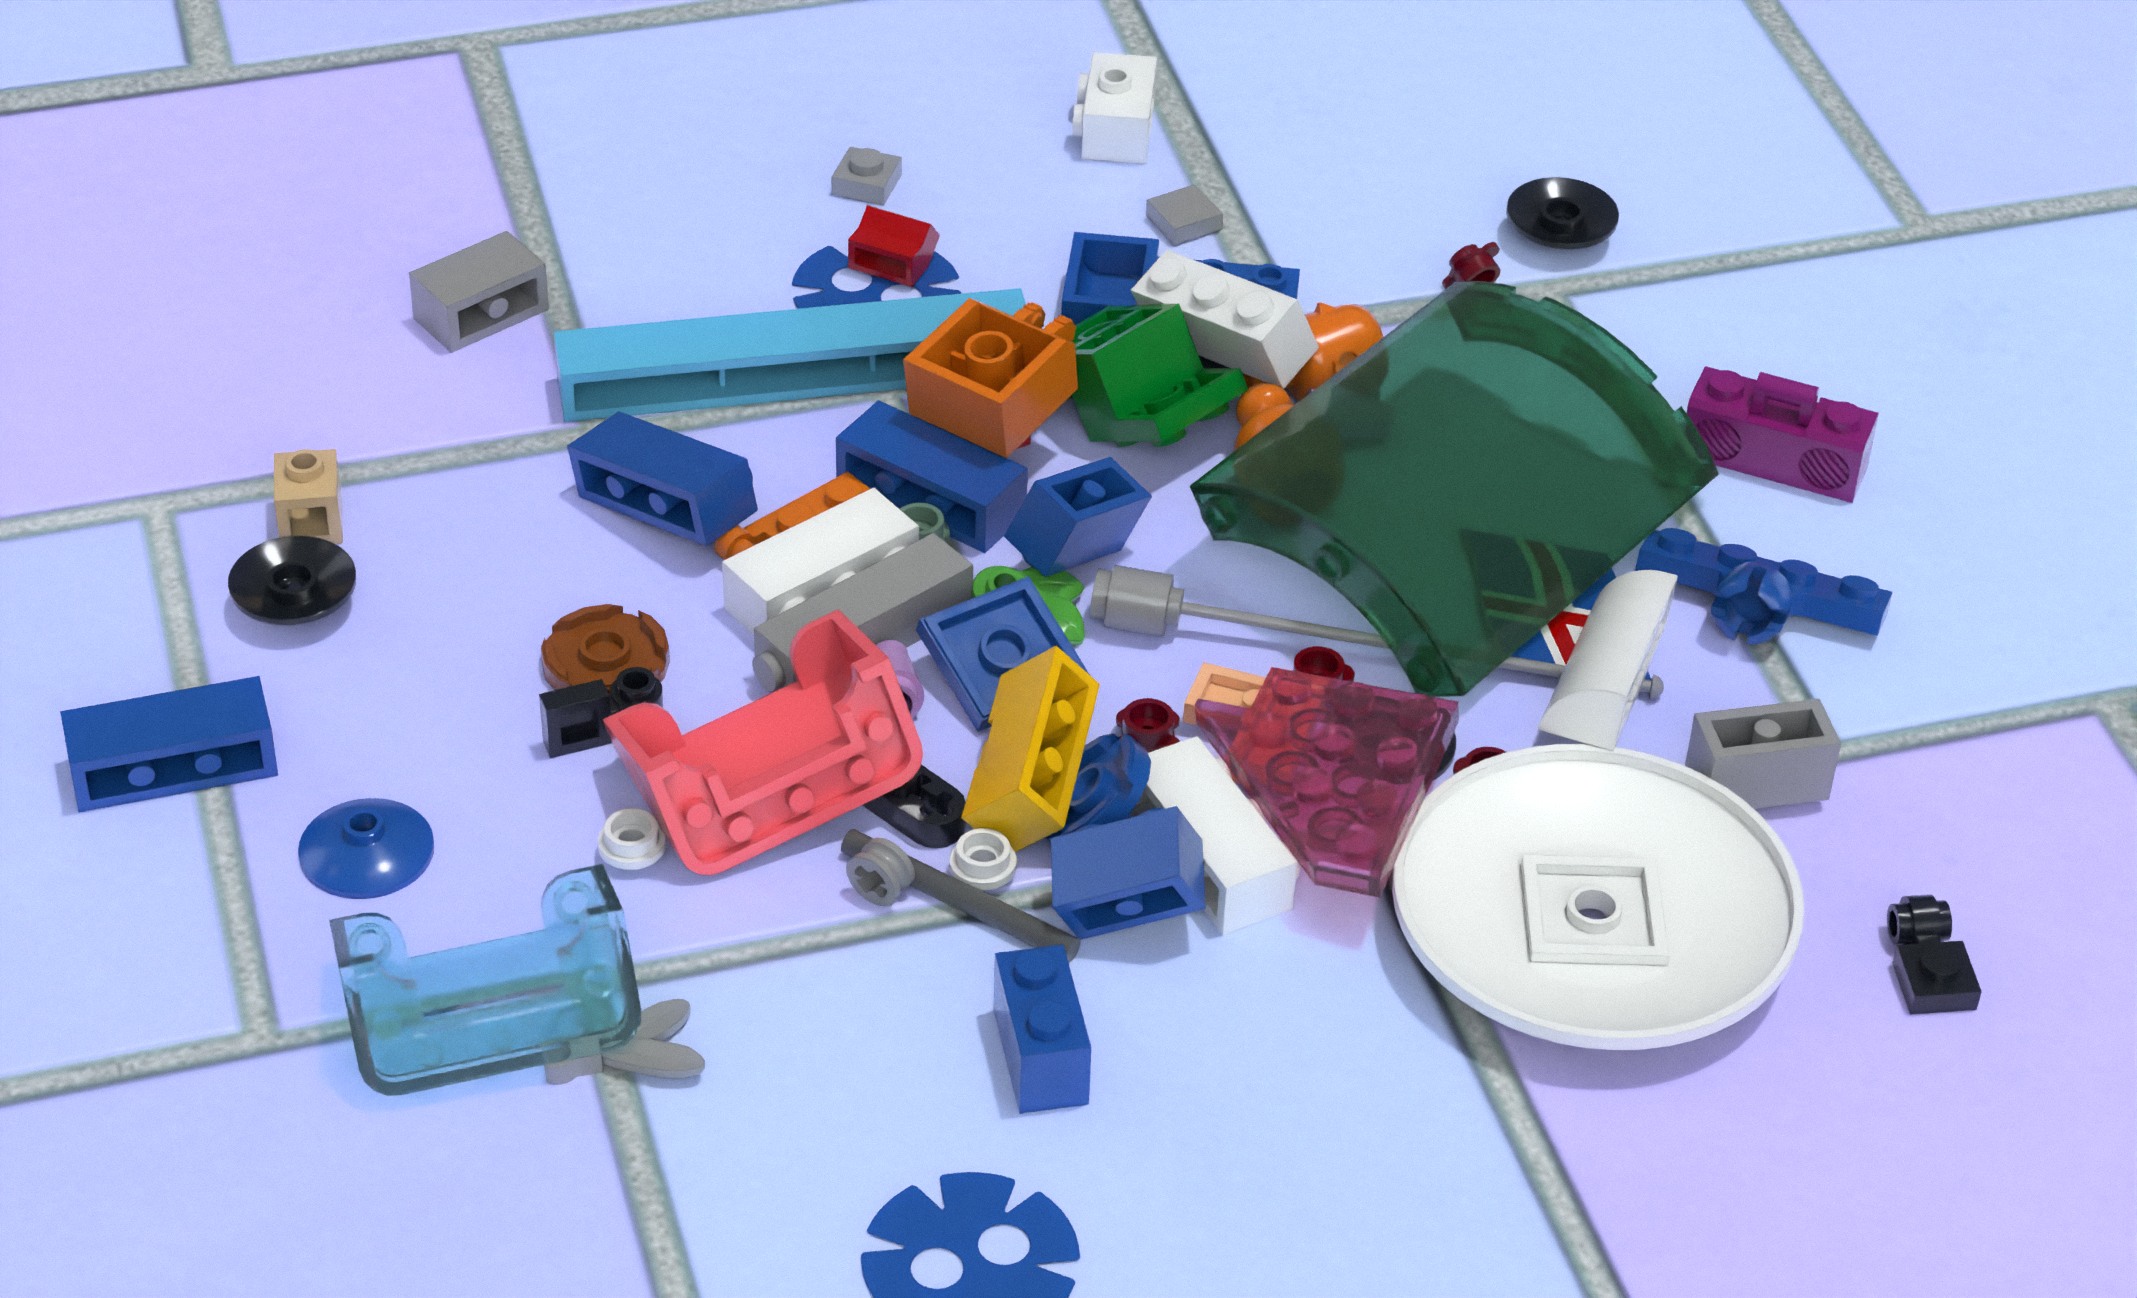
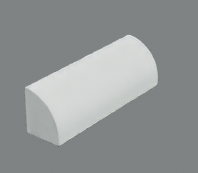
[1538,570,1678,751]

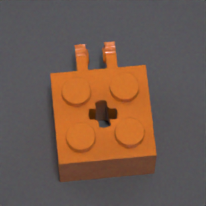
[903,298,1078,458]

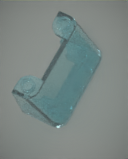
[329,864,641,1096]

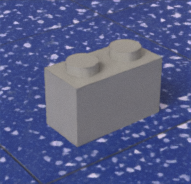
[409,230,549,353]
[1685,699,1841,809]

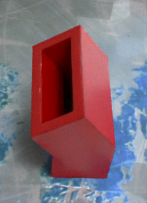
[848,205,940,287]

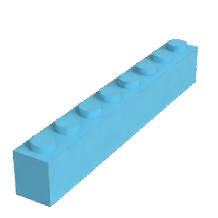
[554,288,1026,422]

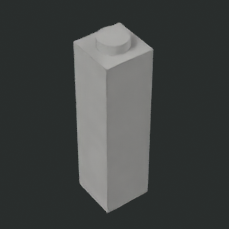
[752,533,973,692]

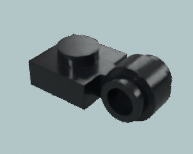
[539,667,663,758]
[1887,894,1982,1015]

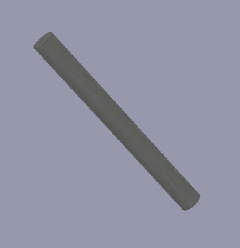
[841,829,1081,963]

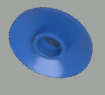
[298,798,434,899]

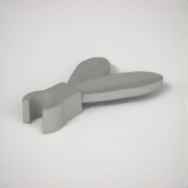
[540,999,705,1085]

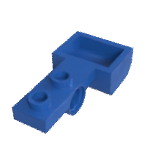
[1061,232,1300,325]

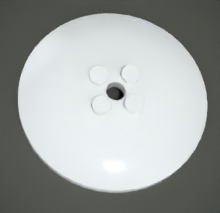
[1392,744,1804,1050]

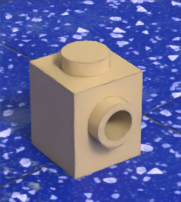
[274,449,343,544]

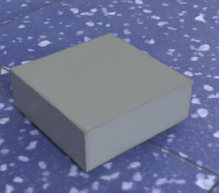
[1146,184,1223,245]

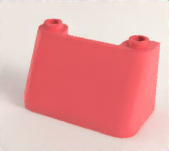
[603,609,923,875]

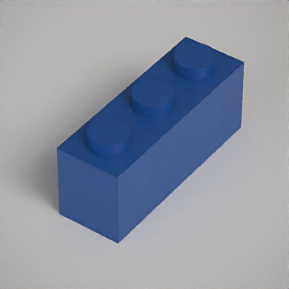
[835,400,1028,553]
[567,411,758,547]
[60,676,278,812]

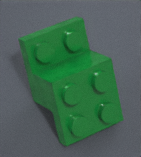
[1072,303,1248,447]

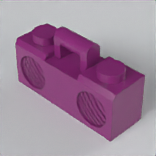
[1679,366,1879,503]

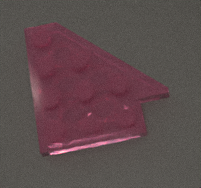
[1195,667,1459,898]

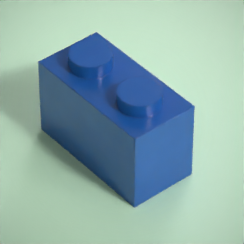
[1004,457,1152,577]
[1051,806,1206,940]
[993,944,1092,1114]

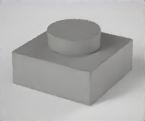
[831,146,902,206]

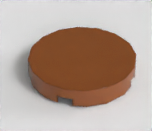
[541,604,670,694]

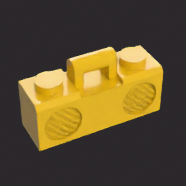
[961,646,1100,852]

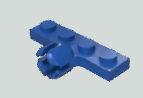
[1635,528,1893,645]

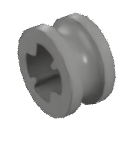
[846,837,915,906]

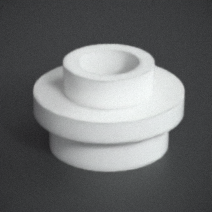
[598,808,666,870]
[949,828,1017,890]

